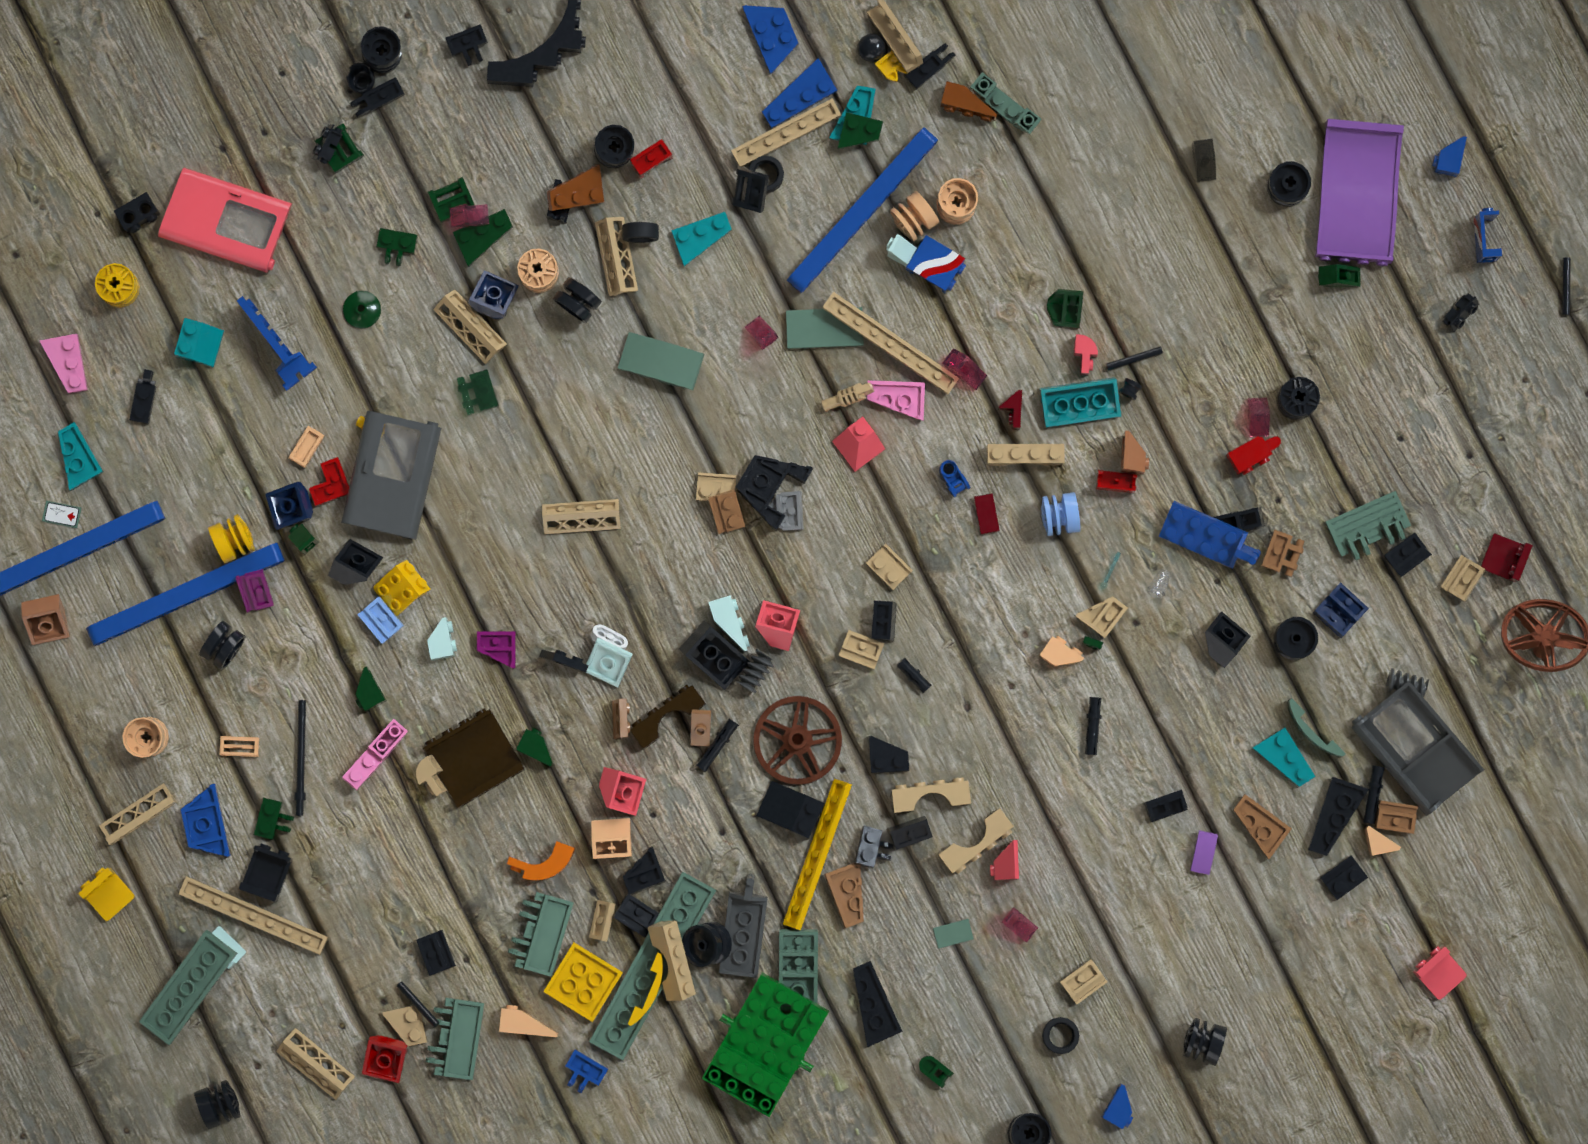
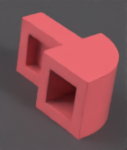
[1074,334,1098,376]

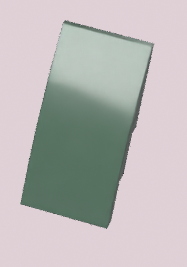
[618,332,705,390]
[779,929,818,1010]

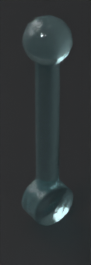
[1100,551,1121,589]

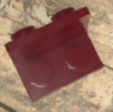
[1481,533,1533,583]

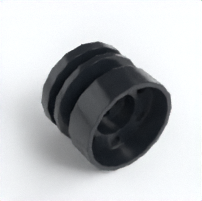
[361,26,402,74]
[594,124,635,169]
[1276,377,1320,420]
[1183,1018,1227,1066]
[194,1080,241,1130]
[1007,1113,1052,1144]

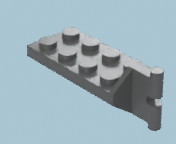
[719,873,768,978]

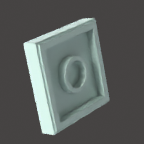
[586,637,633,688]

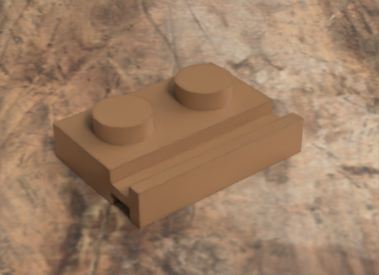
[708,489,745,534]
[612,698,630,739]
[1375,800,1418,834]

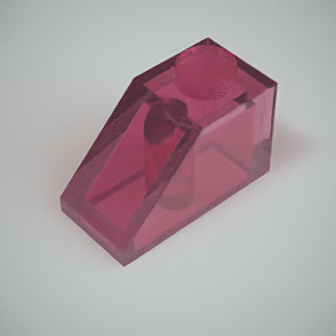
[942,348,987,390]

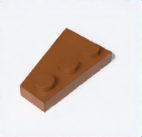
[547,164,604,211]

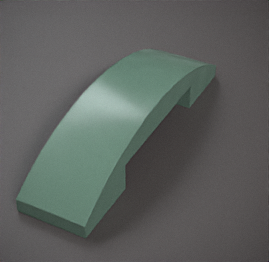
[1287,698,1346,757]

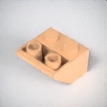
[591,818,632,859]

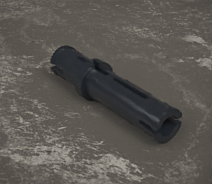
[1085,697,1102,755]
[696,718,739,772]
[1363,765,1385,824]

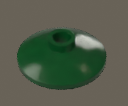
[343,291,381,329]

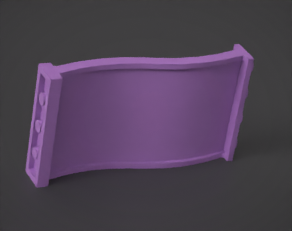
[1315,119,1404,266]

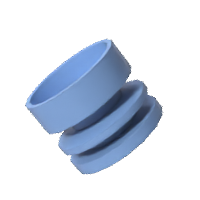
[1041,492,1080,536]

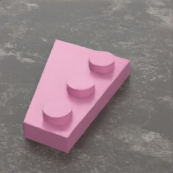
[40,334,88,394]
[867,380,925,421]

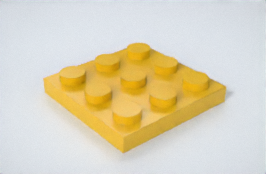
[543,942,623,1022]

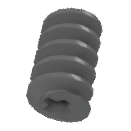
[736,649,774,693]
[1386,668,1429,697]

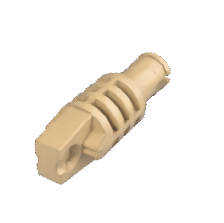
[822,383,875,412]

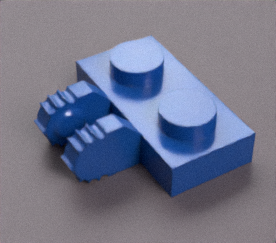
[565,1049,608,1093]

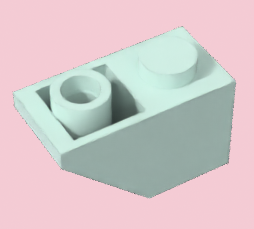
[886,234,917,267]
[427,617,457,661]

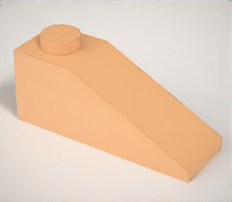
[499,1005,558,1037]

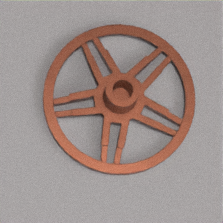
[1501,599,1588,672]
[754,696,842,785]

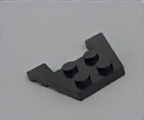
[736,455,813,532]

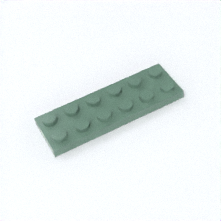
[139,930,238,1045]

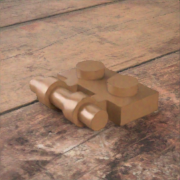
[1261,530,1305,577]

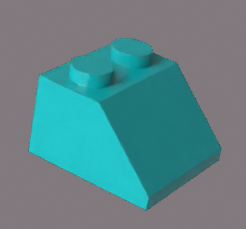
[174,318,224,367]

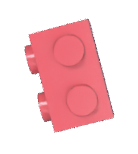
[1413,946,1467,1000]

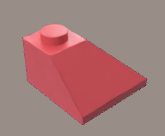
[832,416,885,472]
[755,600,800,651]
[599,767,646,816]
[990,840,1019,880]

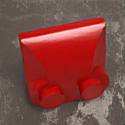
[362,1035,408,1083]

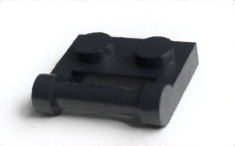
[731,166,769,213]

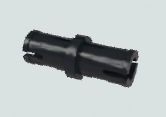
[897,658,932,693]

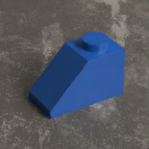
[1432,136,1467,177]
[1101,1083,1133,1129]

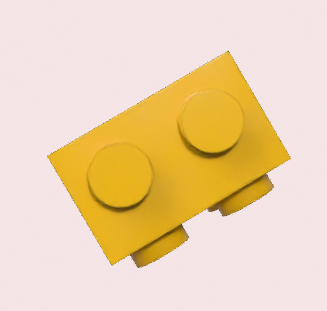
[374,560,431,616]
[78,867,135,921]

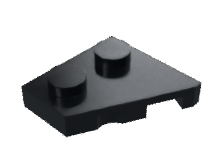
[539,650,589,672]
[869,736,909,773]
[623,846,666,895]

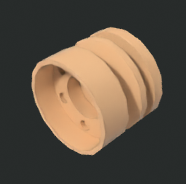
[936,178,978,225]
[890,191,939,242]
[517,248,559,293]
[122,717,169,758]

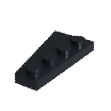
[1308,777,1369,856]
[853,961,903,1048]

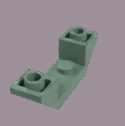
[970,72,1042,134]

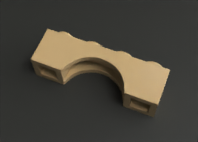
[987,444,1065,466]
[891,777,971,813]
[938,808,1014,874]
[648,920,696,1001]

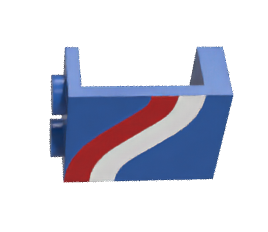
[1474,208,1502,263]
[906,235,966,293]

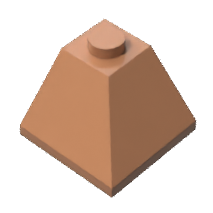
[1121,431,1149,474]

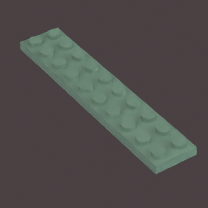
[589,871,716,1060]

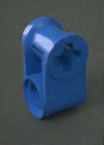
[939,460,971,498]

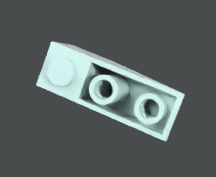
[708,595,750,652]

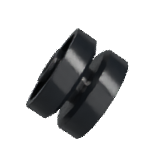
[1267,161,1311,207]
[552,277,602,323]
[1273,617,1318,660]
[199,621,246,670]
[682,922,732,967]

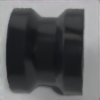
[1119,378,1142,400]

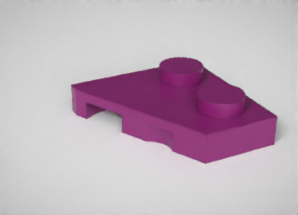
[477,631,516,669]

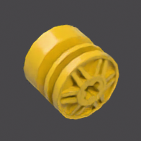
[95,263,140,308]
[208,514,255,564]

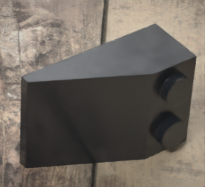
[679,620,750,690]
[756,781,824,839]

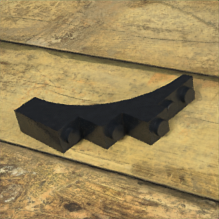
[487,0,586,87]

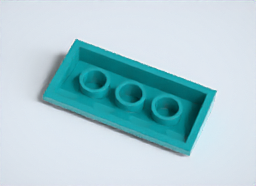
[1039,377,1121,427]

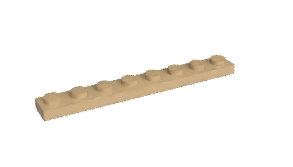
[822,292,959,395]
[179,876,328,955]

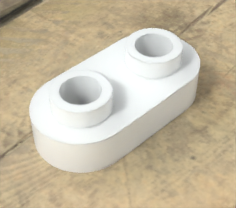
[590,625,628,650]

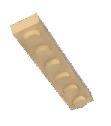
[731,98,841,167]

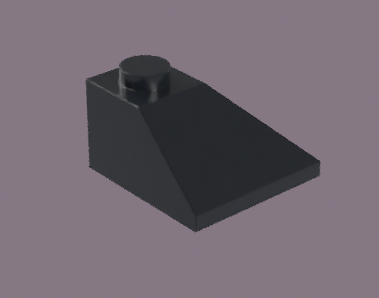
[328,539,383,585]
[1205,611,1251,668]

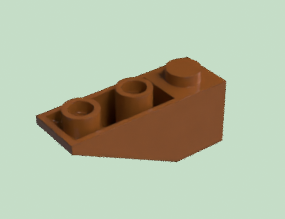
[940,81,997,122]

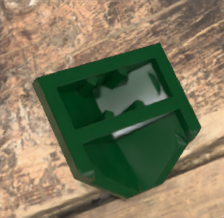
[1047,289,1084,328]

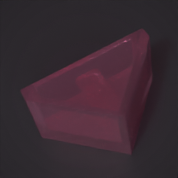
[1247,398,1270,437]

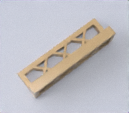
[867,0,923,73]
[595,217,638,296]
[433,290,507,365]
[542,499,621,534]
[99,783,177,845]
[276,1028,355,1100]

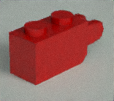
[1226,436,1281,475]

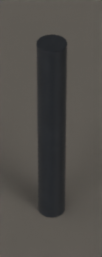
[1562,257,1571,315]
[1106,346,1163,371]
[397,981,440,1028]

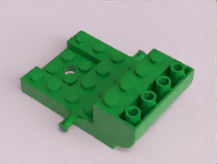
[702,972,829,1117]

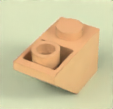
[1039,636,1084,667]

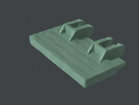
[1325,491,1411,560]
[508,892,574,977]
[426,998,484,1080]

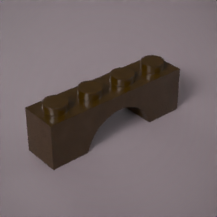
[630,685,706,749]

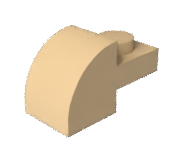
[416,755,447,797]

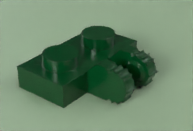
[376,228,418,266]
[254,797,294,840]

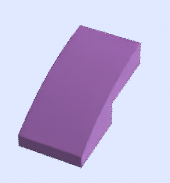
[1190,830,1218,875]

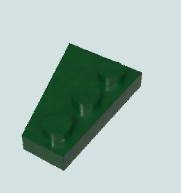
[453,209,513,267]

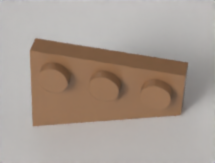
[1233,794,1292,860]
[824,863,864,928]

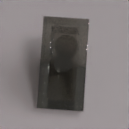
[1192,138,1216,182]

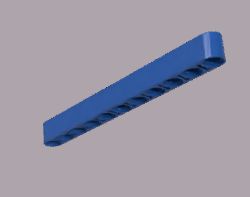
[787,127,938,293]
[0,501,165,596]
[86,543,285,646]

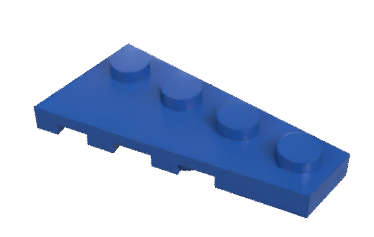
[762,58,837,129]

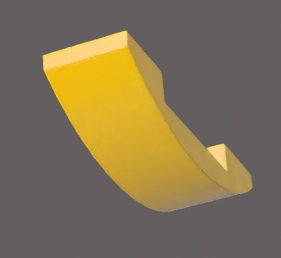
[628,952,663,1026]

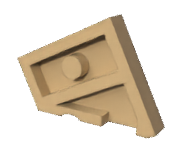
[1075,596,1128,639]
[383,1006,427,1046]

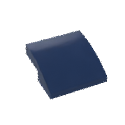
[1313,582,1369,638]

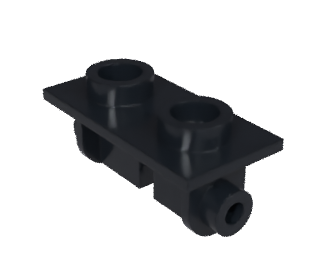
[312,124,343,165]
[1442,293,1479,332]

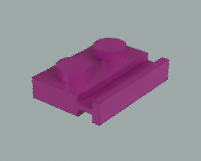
[236,569,274,613]

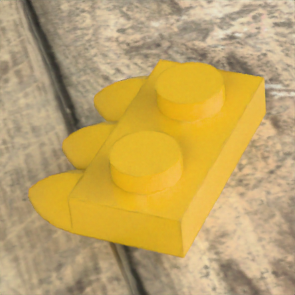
[875,50,908,82]

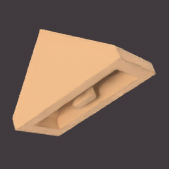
[1364,826,1401,856]

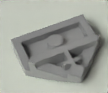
[769,491,804,531]

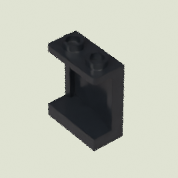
[239,843,293,902]

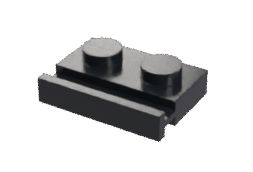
[1384,533,1432,578]
[1320,855,1368,900]
[612,893,659,938]
[416,930,456,976]

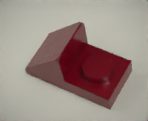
[998,390,1022,430]

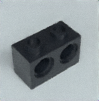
[114,192,160,233]

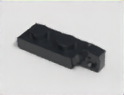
[129,369,156,424]

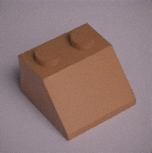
[21,594,70,645]

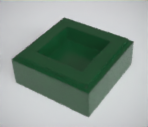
[1082,636,1103,650]

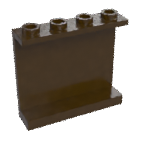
[423,708,525,808]

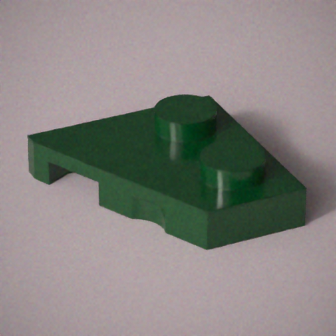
[837,112,883,149]

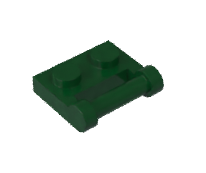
[315,124,364,174]
[428,177,476,223]

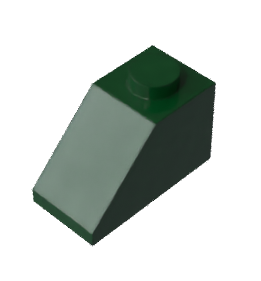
[1318,264,1361,287]
[288,524,319,555]
[355,666,387,712]
[516,728,553,767]

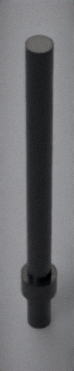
[294,700,306,816]

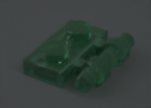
[457,369,499,415]

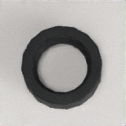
[749,155,784,193]
[622,222,659,243]
[1042,1017,1080,1054]

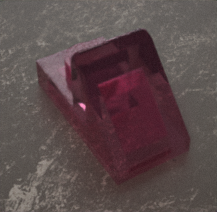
[450,204,489,228]
[745,315,779,350]
[1002,907,1038,943]

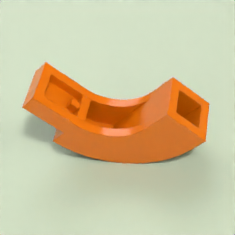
[507,841,576,881]

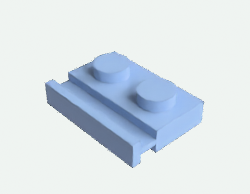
[357,597,404,644]

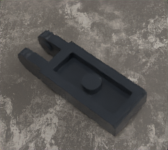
[904,43,956,90]
[350,77,405,118]

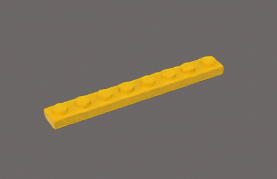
[783,779,852,931]

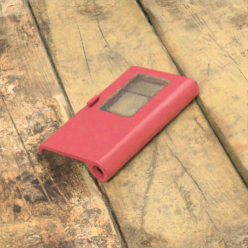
[158,167,292,273]

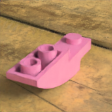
[342,719,408,791]

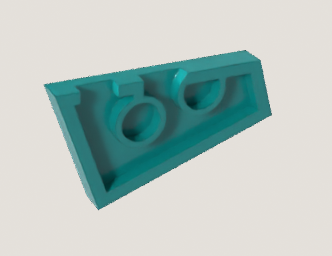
[829,85,876,145]
[671,212,732,267]
[58,422,104,491]
[1252,728,1316,787]

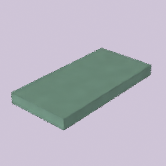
[786,307,864,349]

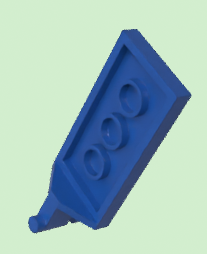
[237,296,317,391]
[1159,501,1261,569]

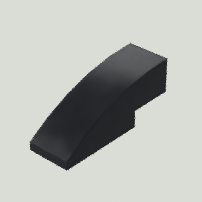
[1213,507,1265,531]

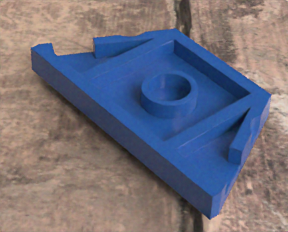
[742,5,799,74]
[180,784,231,857]

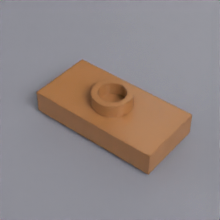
[690,710,711,746]

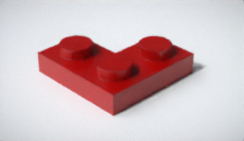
[309,457,349,506]

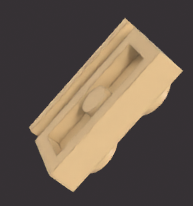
[696,472,736,502]
[866,544,913,590]
[1441,555,1485,602]
[839,630,884,670]
[1060,959,1108,1005]

